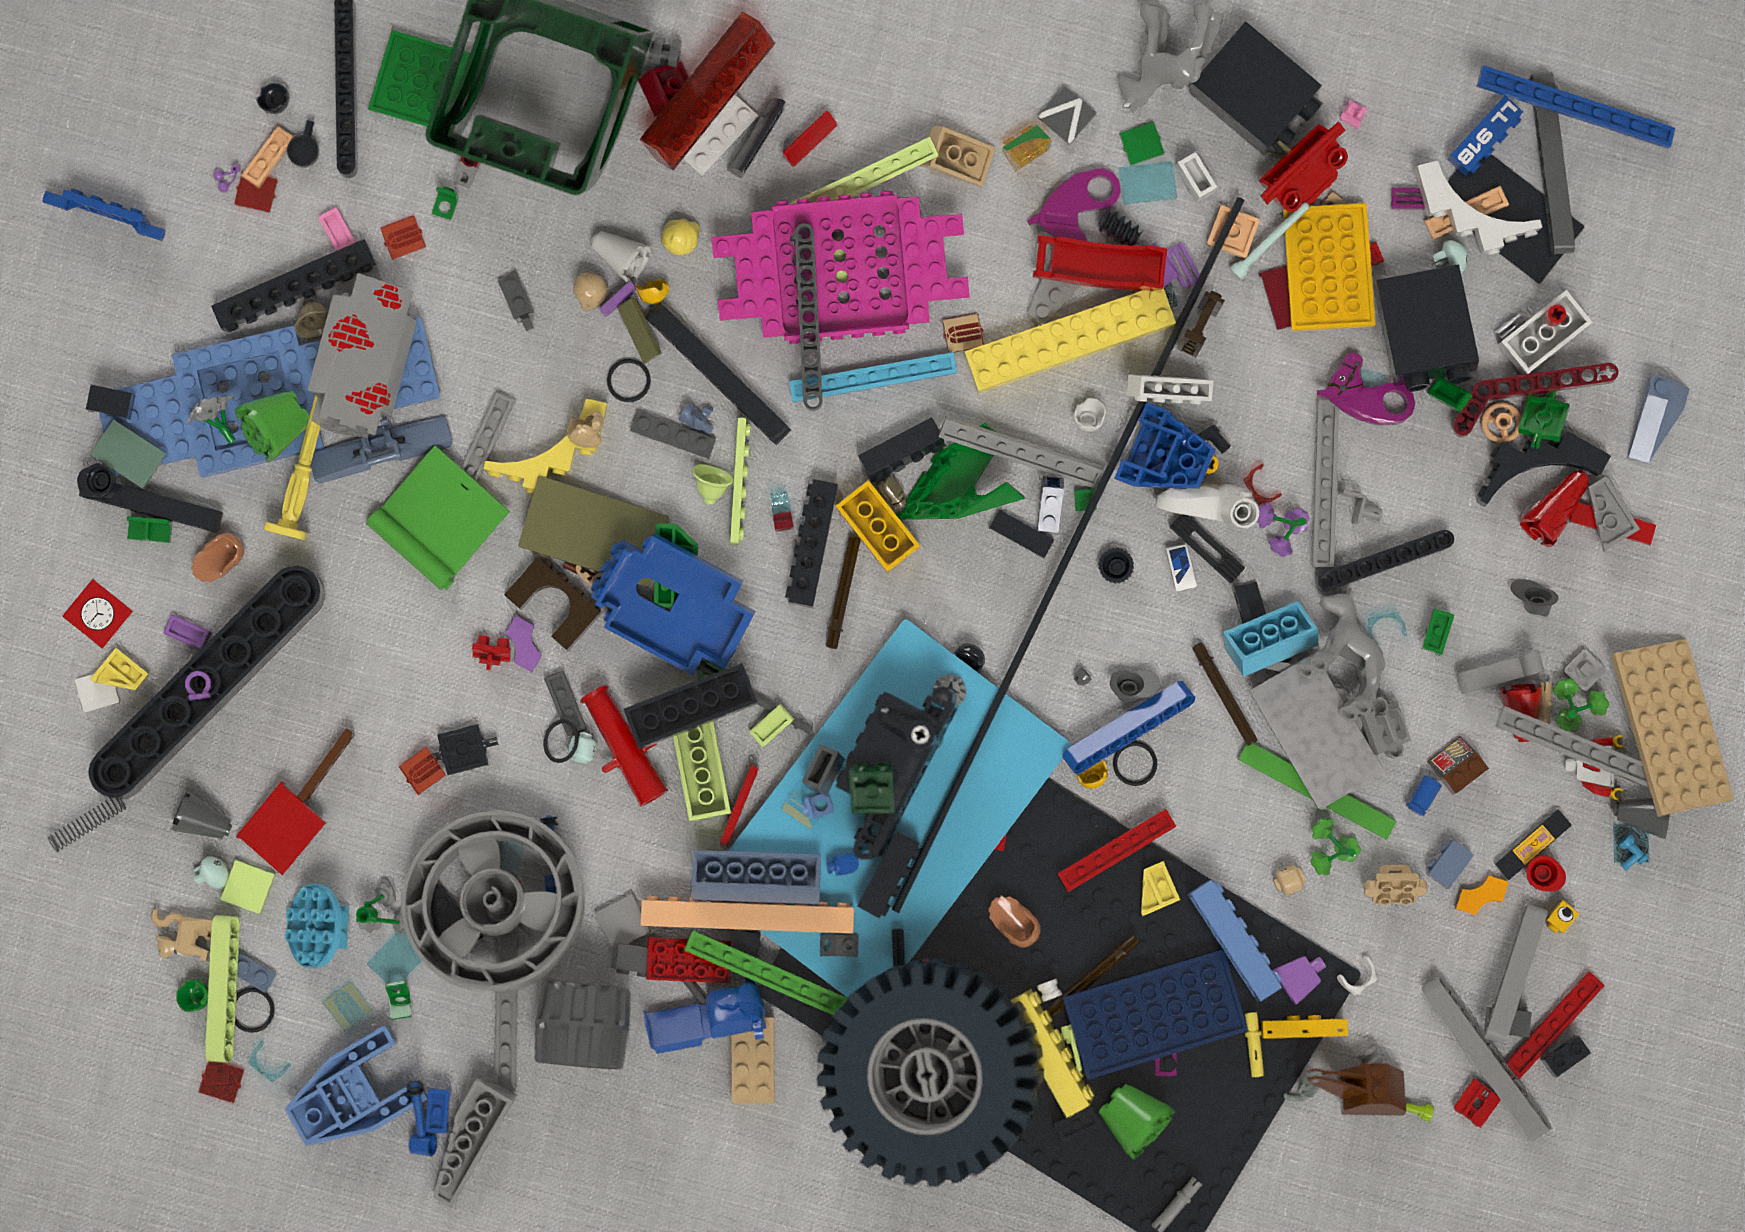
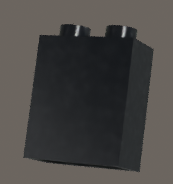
[1189,21,1323,156]
[1374,264,1479,392]

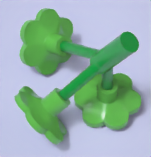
[1552,678,1609,732]
[1311,818,1361,876]

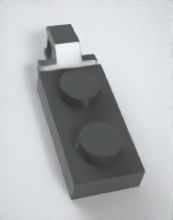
[498,273,534,332]

